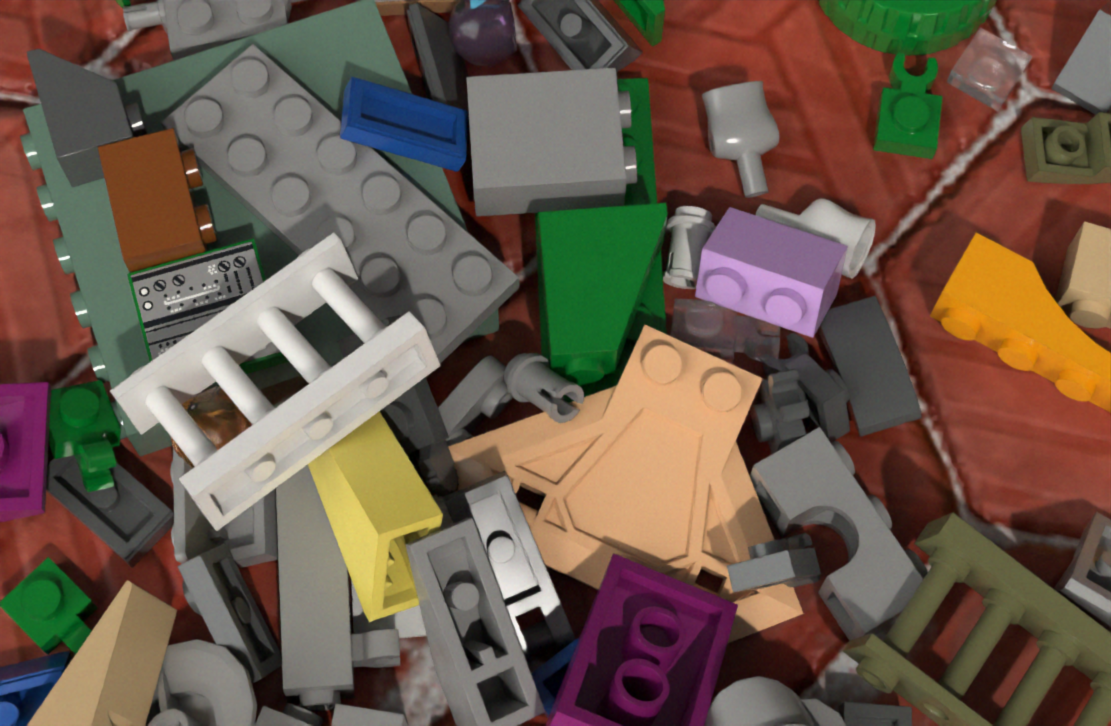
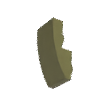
[1021,112,1111,184]

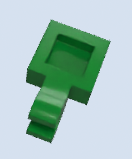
[49,380,121,492]
[0,557,98,655]

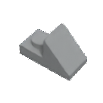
[1053,512,1111,632]

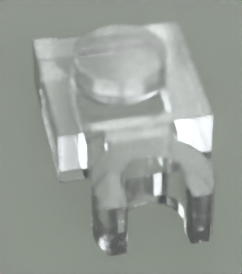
[671,298,780,365]

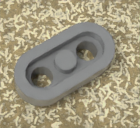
[414,355,512,458]

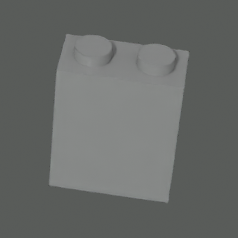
[466,68,637,217]

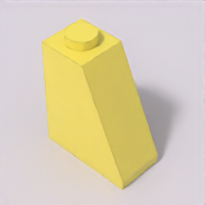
[308,411,443,622]

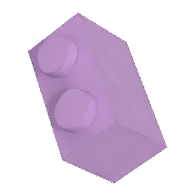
[695,207,848,338]

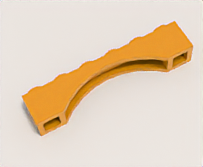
[930,232,1111,413]

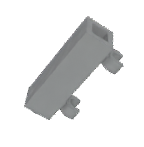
[276,464,400,711]

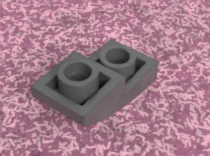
[818,296,922,437]

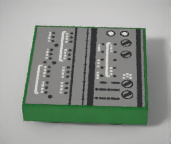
[127,238,289,384]

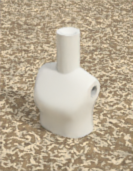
[756,198,876,279]

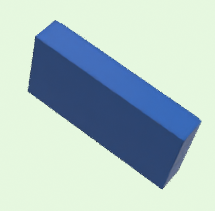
[340,76,469,172]

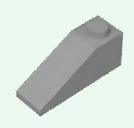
[405,517,545,726]

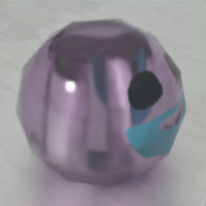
[448,0,517,67]

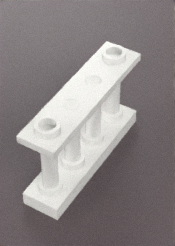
[110,232,441,531]

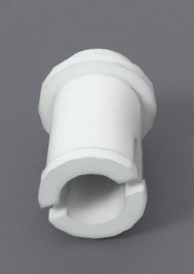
[663,206,716,289]

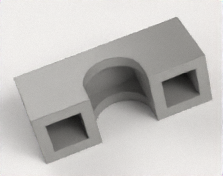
[750,427,928,640]

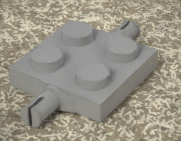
[123,0,305,60]

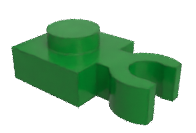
[873,53,943,159]

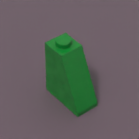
[538,203,668,384]

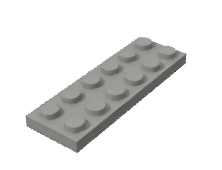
[161,44,519,363]

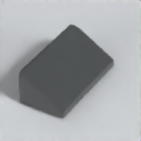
[517,0,643,72]
[407,3,470,130]

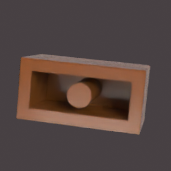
[98,128,218,273]

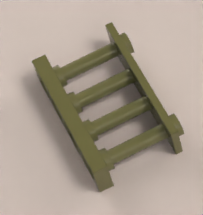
[843,512,1111,726]

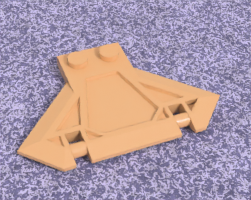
[448,325,804,643]

